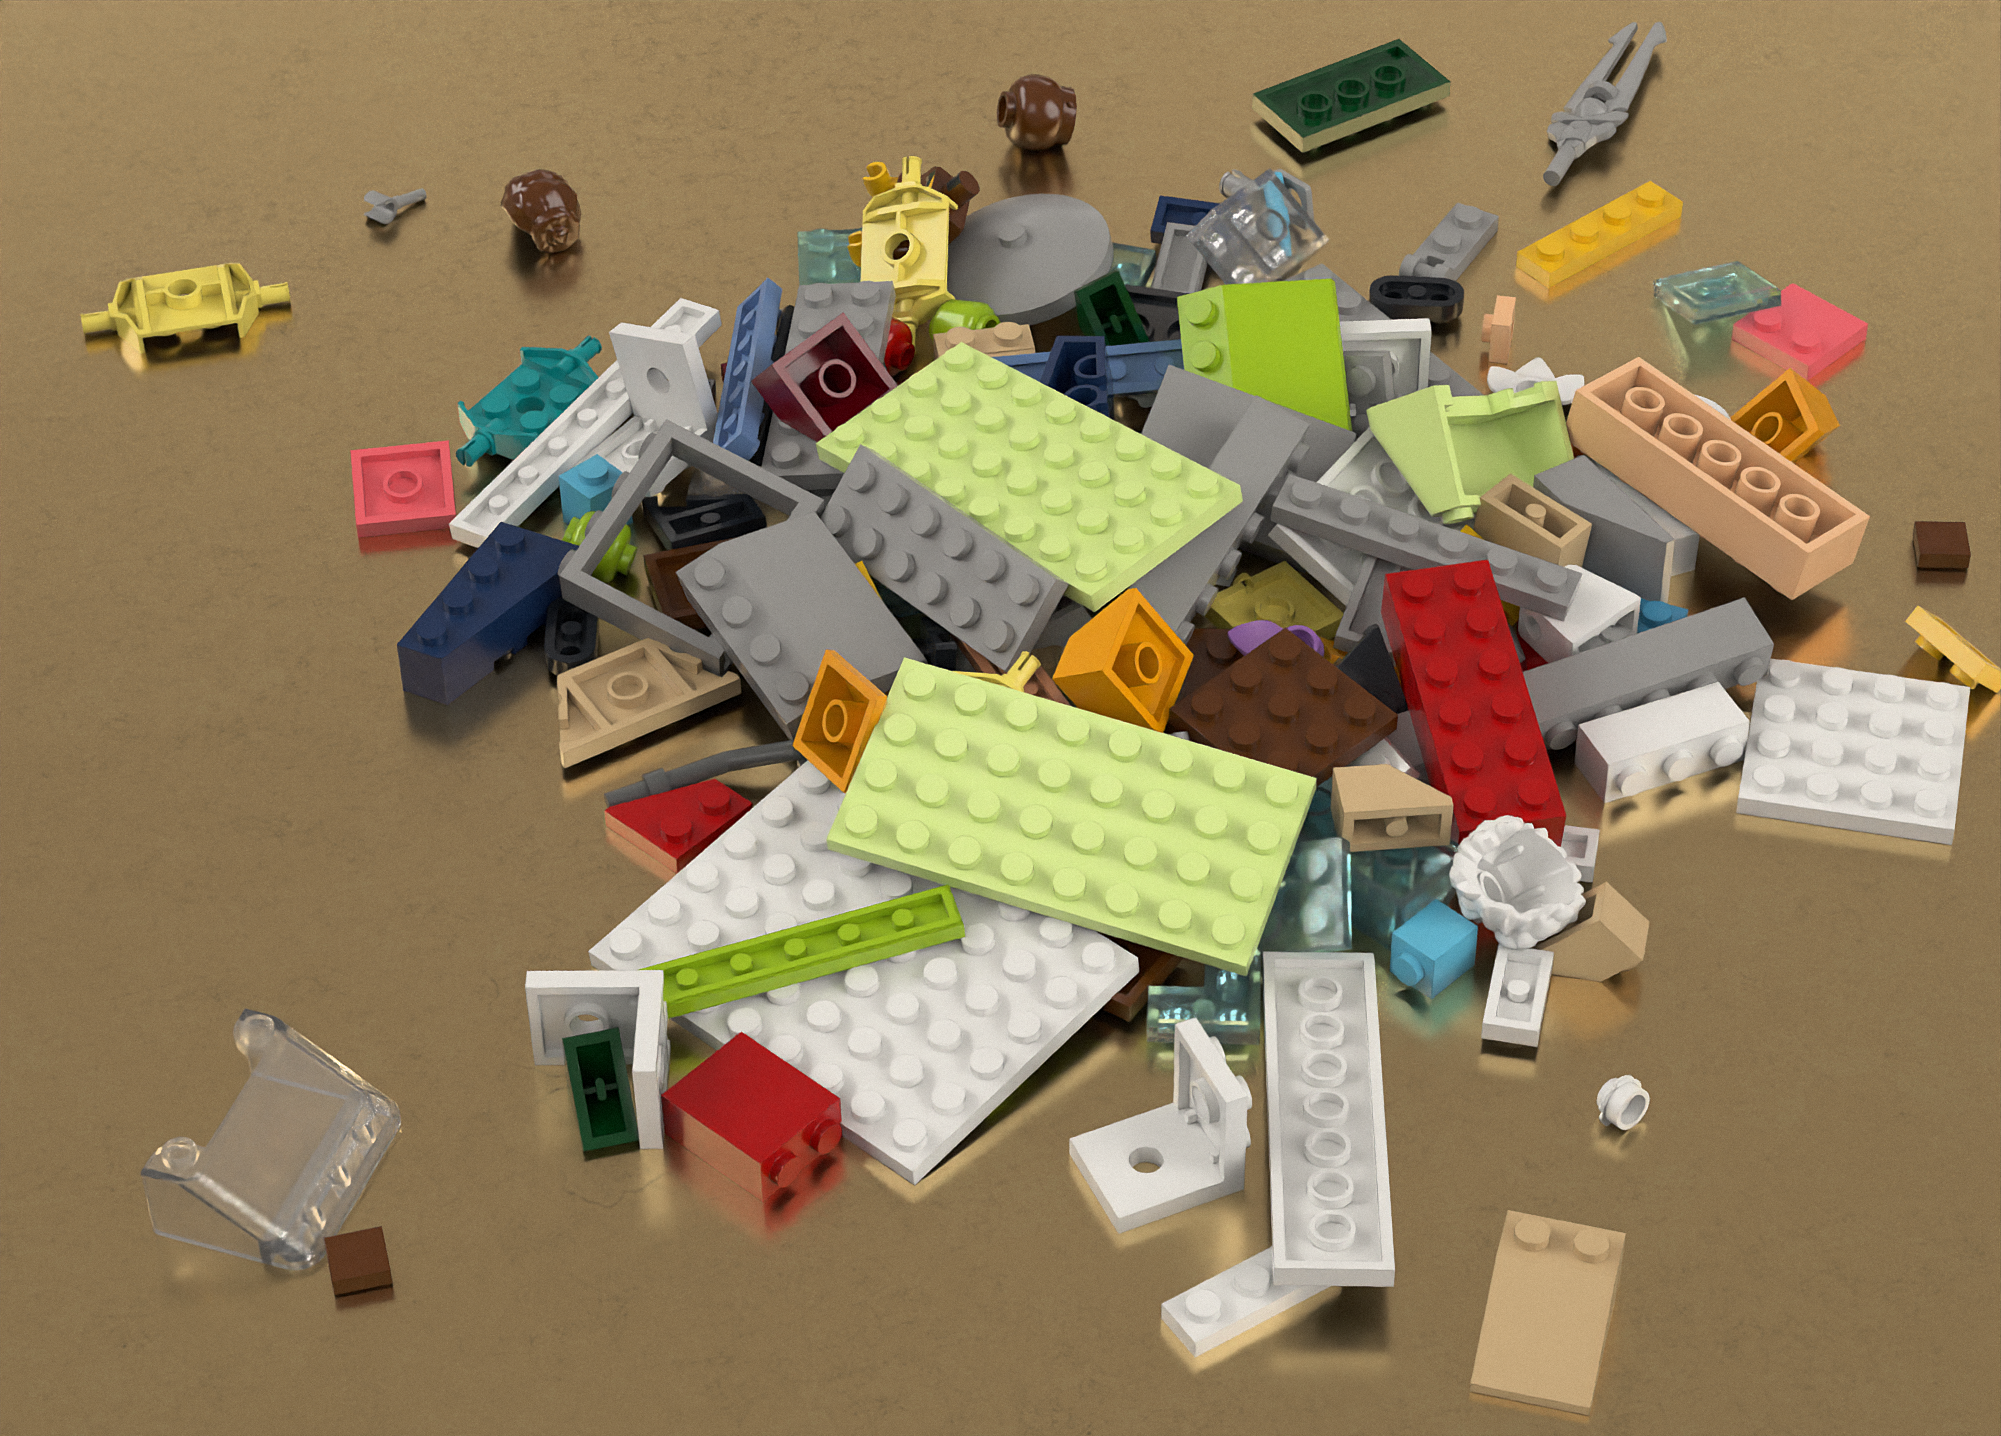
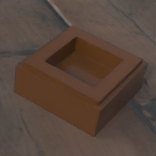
[1913,521,1971,568]
[324,1226,393,1295]

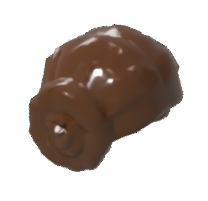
[501,169,581,253]

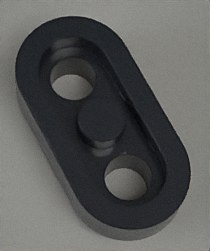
[1369,275,1464,323]
[544,596,600,675]

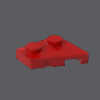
[604,779,753,874]

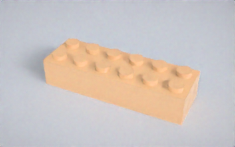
[1566,357,1870,600]

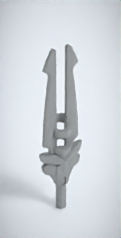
[1543,22,1667,186]

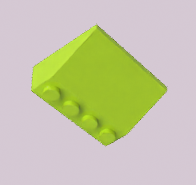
[1177,278,1352,431]

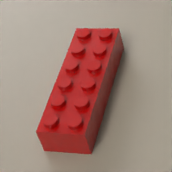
[1381,559,1566,863]

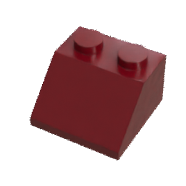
[751,312,898,442]

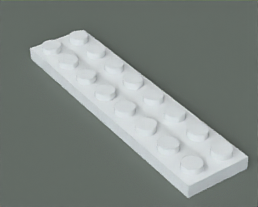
[1262,951,1395,1287]

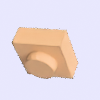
[1481,295,1516,364]

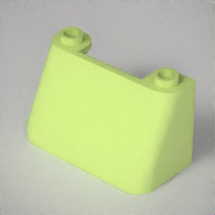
[1366,381,1574,525]

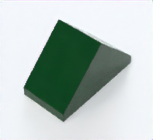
[1074,269,1150,346]
[562,1027,639,1151]

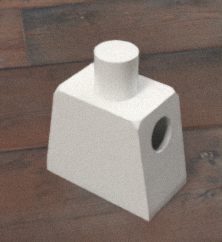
[1518,565,1641,663]

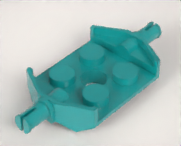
[456,335,602,467]

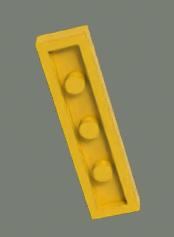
[1516,181,1683,289]

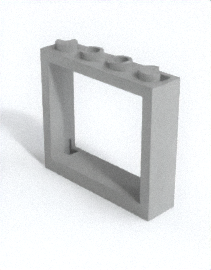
[558,419,824,677]

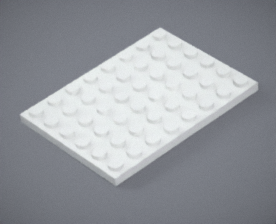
[588,760,1139,1185]

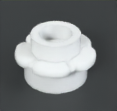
[1596,1075,1650,1130]

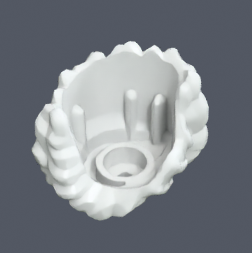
[1449,815,1586,949]

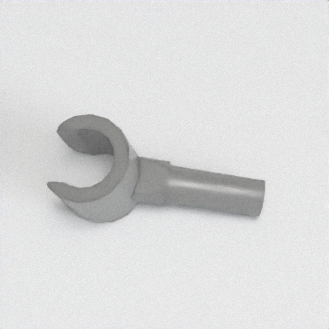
[364,188,427,224]

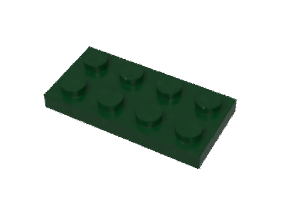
[1252,39,1451,153]

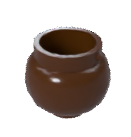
[997,74,1077,151]

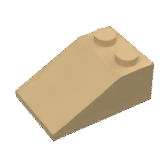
[1470,1210,1626,1416]

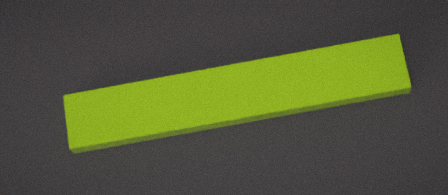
[638,884,966,1019]

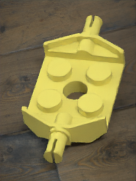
[860,156,958,354]
[80,263,291,354]

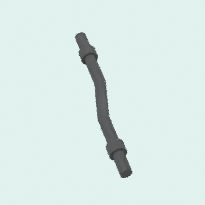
[604,739,804,808]

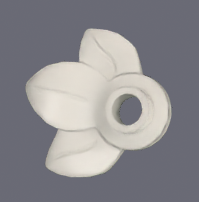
[1487,357,1584,405]

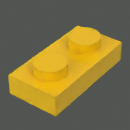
[1905,606,2001,693]

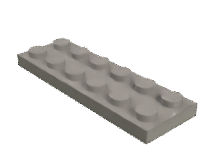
[761,281,896,490]
[820,444,1069,672]

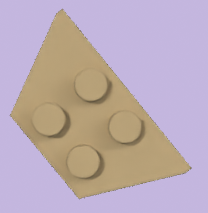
[557,638,741,768]

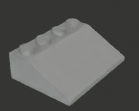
[1141,365,1357,573]
[676,511,928,740]

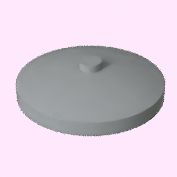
[947,194,1114,326]

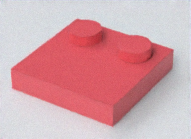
[1731,283,1868,381]
[350,440,456,538]

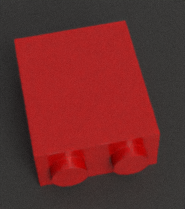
[661,1032,842,1202]

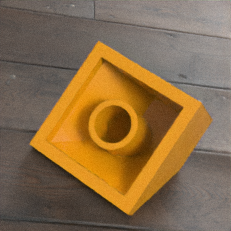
[1730,368,1840,463]
[1052,588,1194,733]
[792,649,887,793]

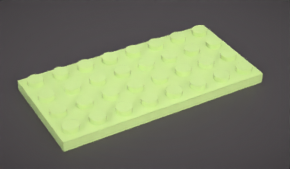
[816,342,1243,612]
[826,657,1317,976]

